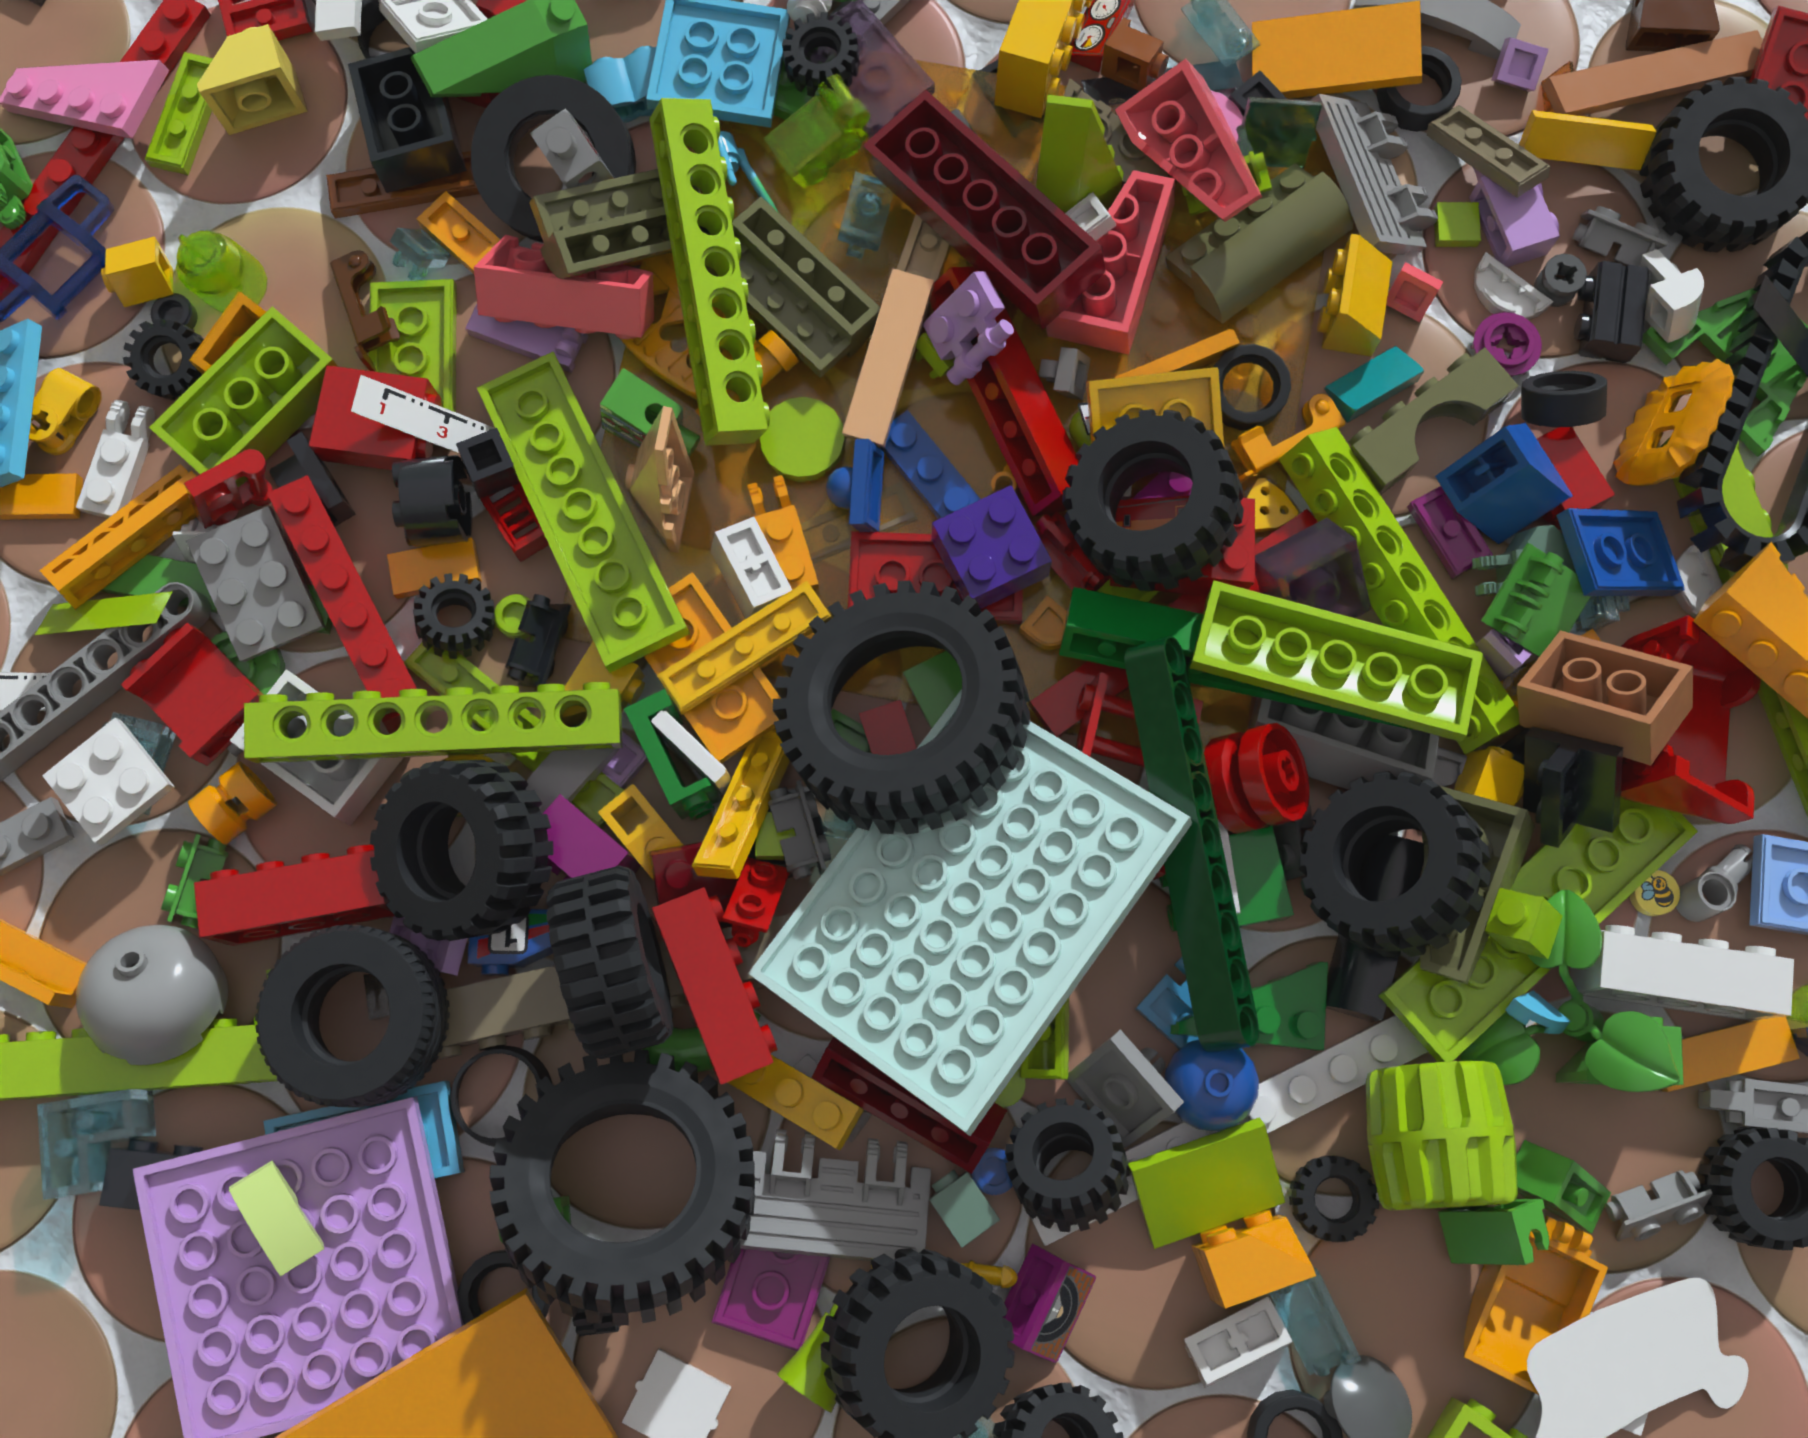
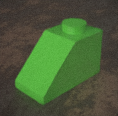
[1516,1140,1611,1234]

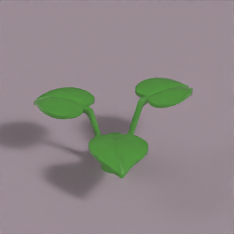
[1460,889,1680,1092]

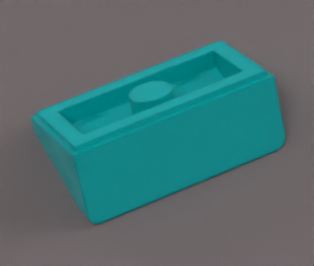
[1324,346,1424,423]

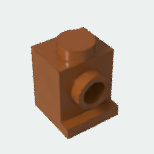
[1101,17,1169,91]

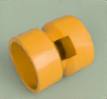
[188,761,278,845]

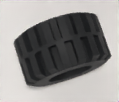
[1005,1098,1130,1232]
[1698,1128,1808,1251]
[992,1382,1123,1438]

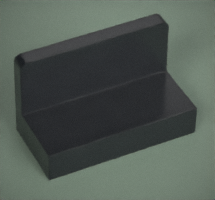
[269,432,356,527]

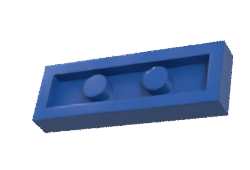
[879,410,980,519]

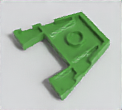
[1642,288,1808,457]

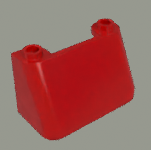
[1621,615,1761,824]

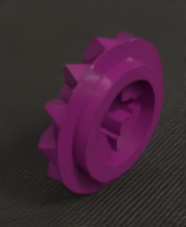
[1471,312,1542,377]

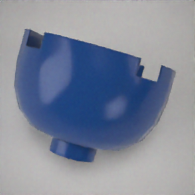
[1165,1039,1259,1131]

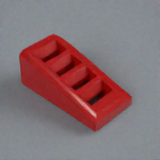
[480,480,549,562]

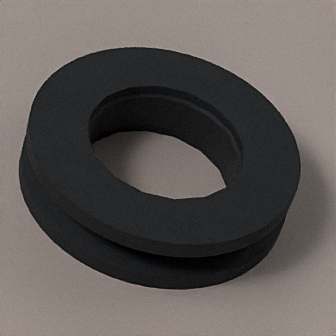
[471,75,636,243]

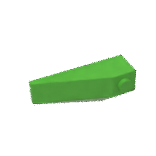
[411,0,592,97]

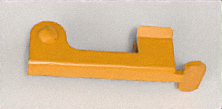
[1231,394,1345,483]

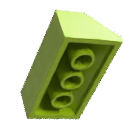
[149,306,338,487]

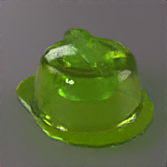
[176,231,268,313]

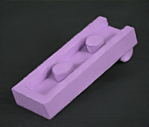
[465,304,588,373]

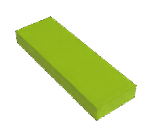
[144,52,213,175]

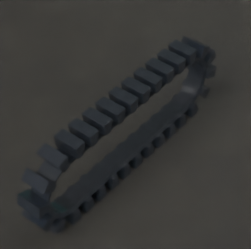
[1677,231,1808,573]

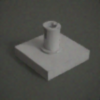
[1066,1029,1184,1148]

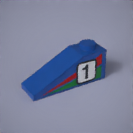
[468,909,553,976]

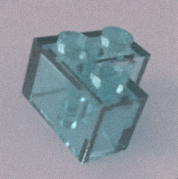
[37,1089,156,1200]

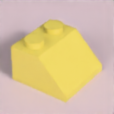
[197,24,308,135]

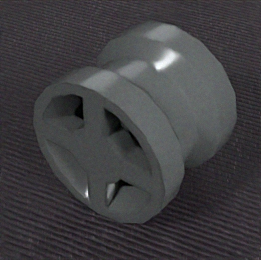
[1534,254,1587,307]

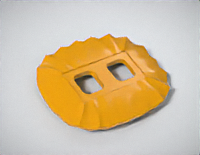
[1613,359,1735,486]

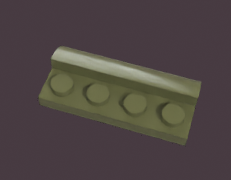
[1165,163,1353,324]
[529,169,711,279]
[705,197,880,378]

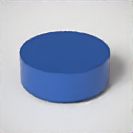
[971,1148,1013,1195]

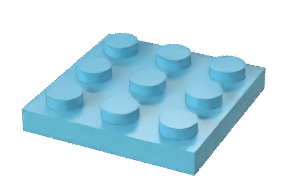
[646,0,790,128]

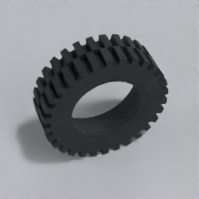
[773,581,1030,834]
[489,1049,755,1326]

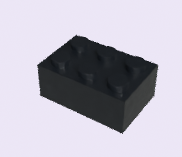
[348,47,467,193]

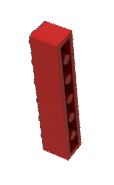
[929,267,1079,516]
[267,475,417,734]

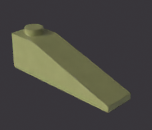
[1420,786,1535,984]

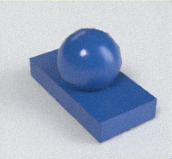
[826,439,884,532]

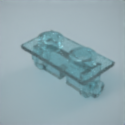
[1181,0,1261,69]

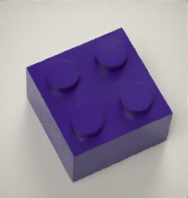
[931,485,1052,609]

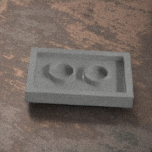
[186,506,326,662]

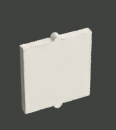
[622,1348,731,1438]

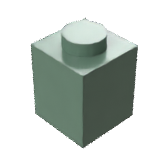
[929,1170,1000,1248]

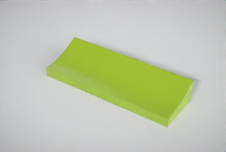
[1190,580,1483,742]

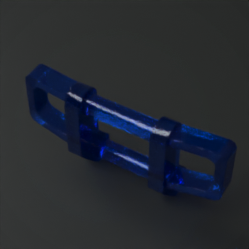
[0,175,114,323]

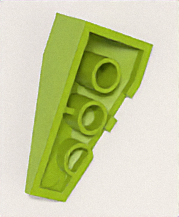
[1036,94,1124,213]

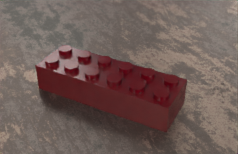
[862,89,1106,330]

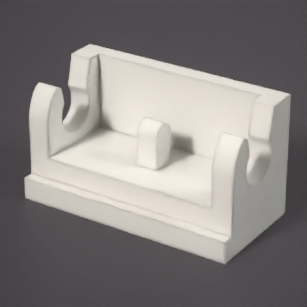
[710,517,792,619]
[1184,1296,1292,1388]

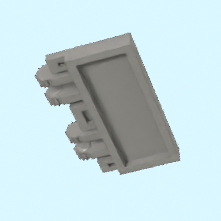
[1306,94,1438,255]
[740,1129,931,1261]

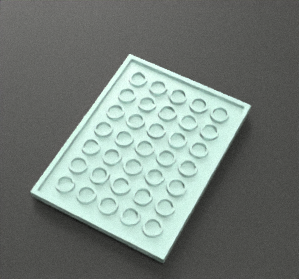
[748,689,1192,1136]

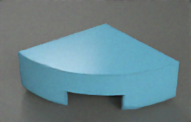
[1505,990,1571,1034]

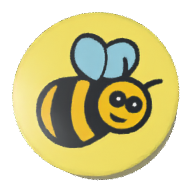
[1629,870,1680,916]

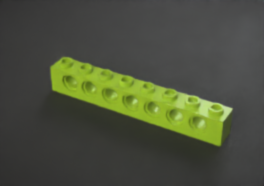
[649,98,770,446]
[1279,427,1519,755]
[244,682,623,763]

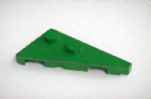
[1170,962,1328,1051]

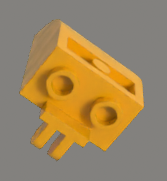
[1464,1216,1608,1395]

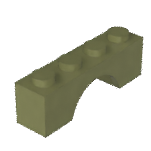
[1349,347,1519,495]

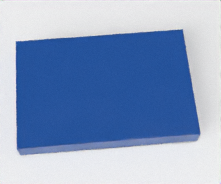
[1557,508,1685,596]

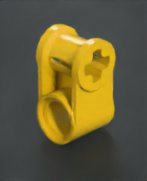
[29,368,102,455]

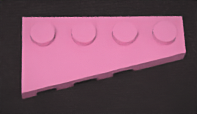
[0,60,169,139]

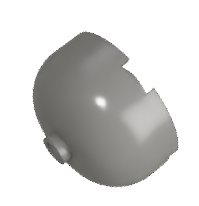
[76,925,228,1065]

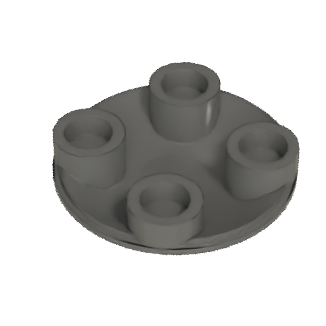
[1324,1355,1412,1438]

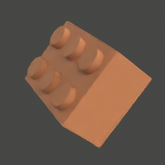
[1517,630,1693,765]

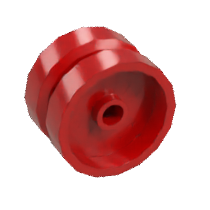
[1204,722,1310,834]

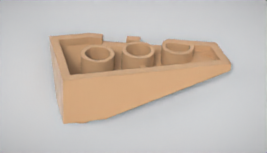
[625,406,694,553]

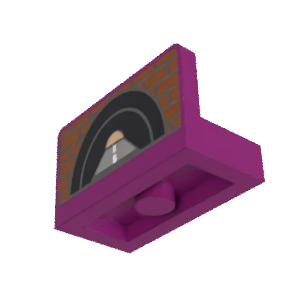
[1003,1243,1096,1363]

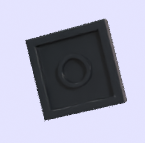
[1523,726,1624,848]

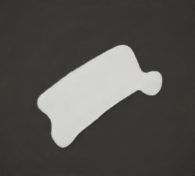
[1527,1278,1749,1438]

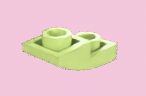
[229,1160,324,1277]

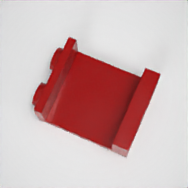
[120,622,264,766]

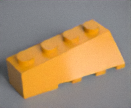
[1693,542,1808,719]

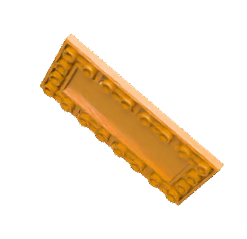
[274,1288,619,1438]

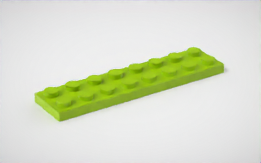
[477,351,690,673]
[1378,798,1698,1062]

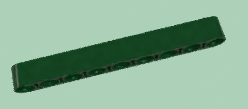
[1124,636,1259,1052]

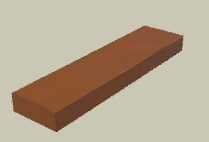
[326,151,480,219]

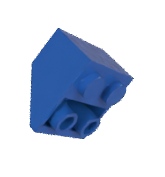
[1435,423,1573,544]

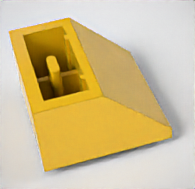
[1317,234,1392,357]

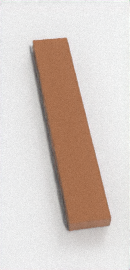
[1542,30,1763,116]

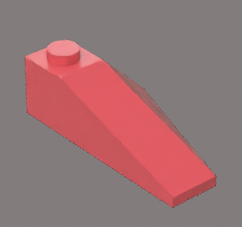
[1115,58,1262,222]

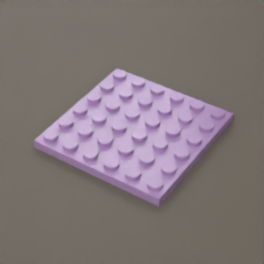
[132,1096,464,1438]

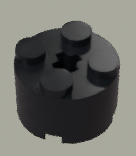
[392,455,473,547]

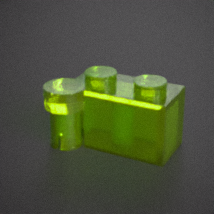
[764,74,871,189]

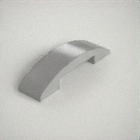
[1353,0,1521,60]
[474,719,620,858]

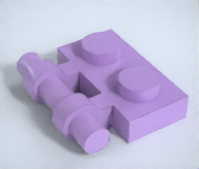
[922,271,1014,385]

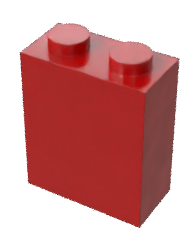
[309,365,442,470]

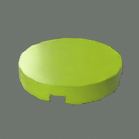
[760,397,845,482]

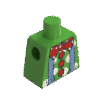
[600,368,701,457]

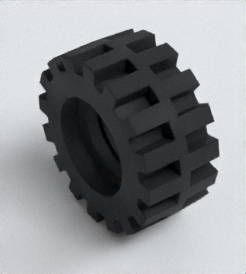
[1289,1155,1380,1242]

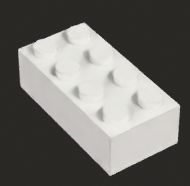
[1569,925,1794,1021]

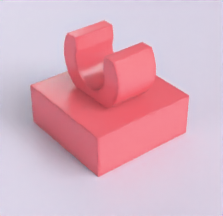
[1386,262,1443,323]

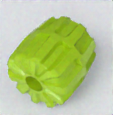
[1366,1061,1518,1210]

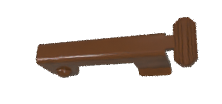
[330,250,400,372]

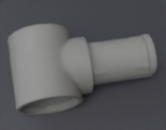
[1676,844,1753,922]

